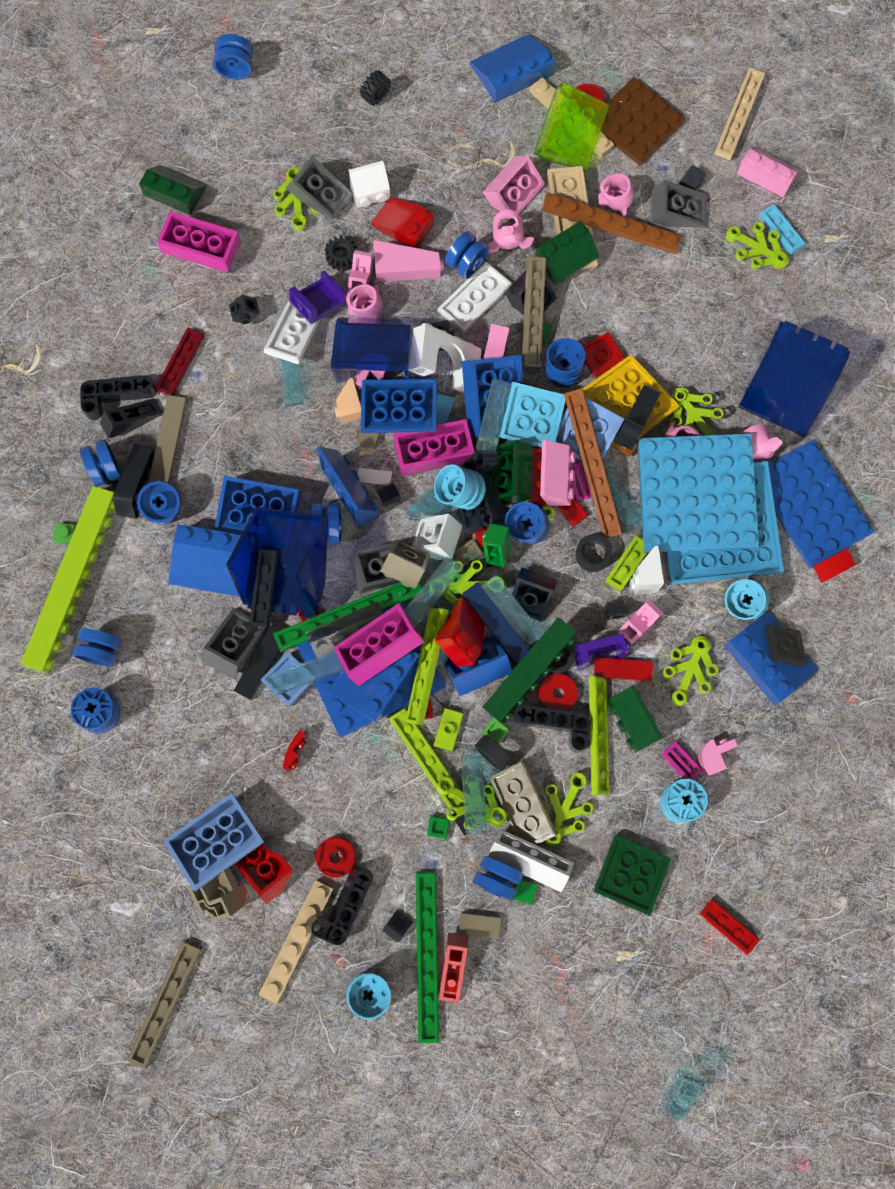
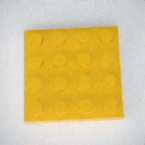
[583,355,680,449]

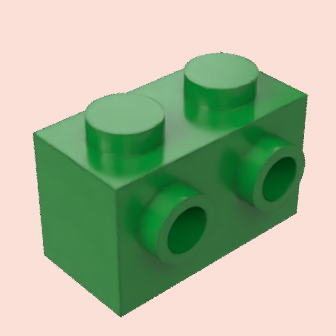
[482,523,511,567]

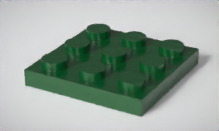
[592,835,671,916]

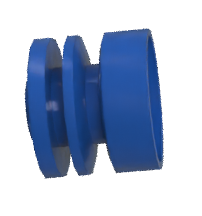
[546,338,585,387]
[505,501,550,545]
[70,687,121,734]

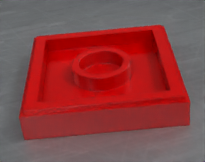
[582,332,625,379]

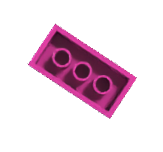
[157,211,241,273]
[393,419,475,477]
[334,603,424,686]

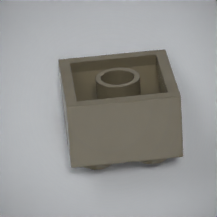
[380,539,430,589]

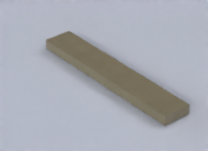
[522,256,546,369]
[149,395,187,504]
[126,941,202,1069]

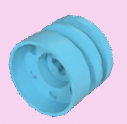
[434,464,486,510]
[724,579,770,620]
[659,779,708,824]
[346,972,391,1020]

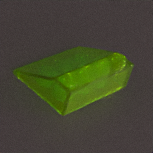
[533,82,609,171]

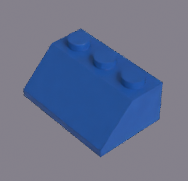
[441,636,512,696]

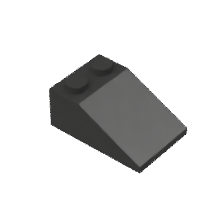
[286,156,353,220]
[651,180,707,228]
[349,540,409,594]
[201,608,266,679]

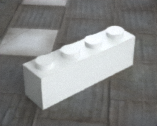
[488,829,574,892]

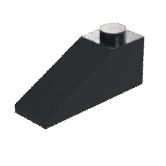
[100,398,163,439]

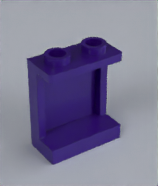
[289,271,346,324]
[574,633,630,671]

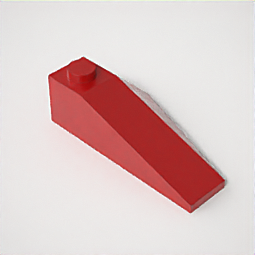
[234,844,294,905]

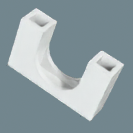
[409,323,481,393]

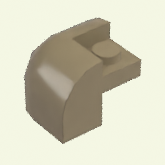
[188,868,247,921]

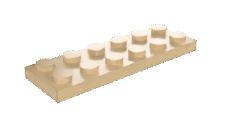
[547,166,598,269]

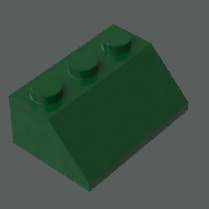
[139,165,206,215]
[535,220,599,285]
[490,440,533,503]
[607,685,663,753]

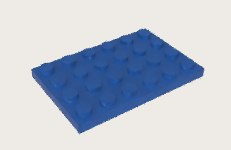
[768,440,874,569]

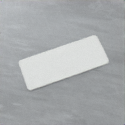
[358,468,392,485]

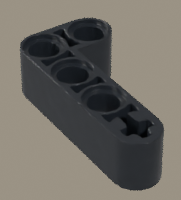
[80,376,156,420]
[615,384,661,451]
[113,444,155,519]
[463,450,506,527]
[513,705,591,753]
[306,866,373,945]

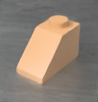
[334,378,361,424]

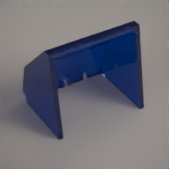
[331,317,411,383]
[738,320,850,437]
[226,507,329,618]

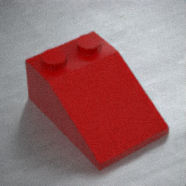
[371,197,434,248]
[434,597,485,667]

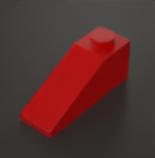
[439,932,469,1003]

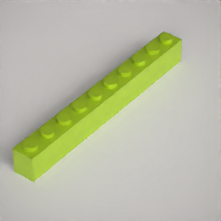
[20,486,115,674]

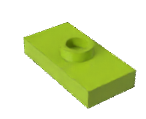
[433,708,463,752]

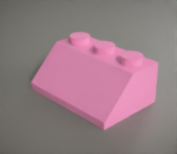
[737,146,799,197]
[483,155,545,220]
[540,440,575,506]

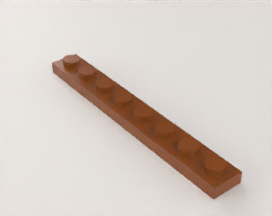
[541,192,681,254]
[564,388,623,539]

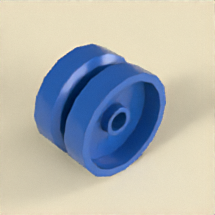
[213,34,253,80]
[445,231,489,279]
[79,439,121,487]
[137,481,182,525]
[311,503,342,545]
[71,628,122,667]
[472,856,524,901]

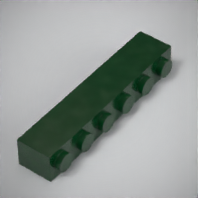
[482,617,577,723]

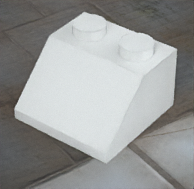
[349,161,390,208]
[411,514,462,560]
[630,546,664,595]

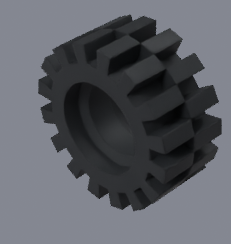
[359,70,391,106]
[325,235,357,271]

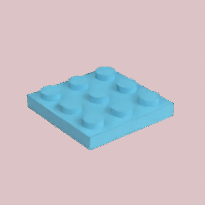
[499,382,565,448]

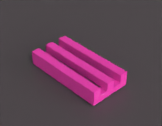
[572,462,592,502]
[660,741,703,780]

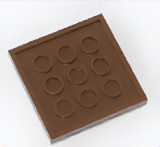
[589,77,686,166]

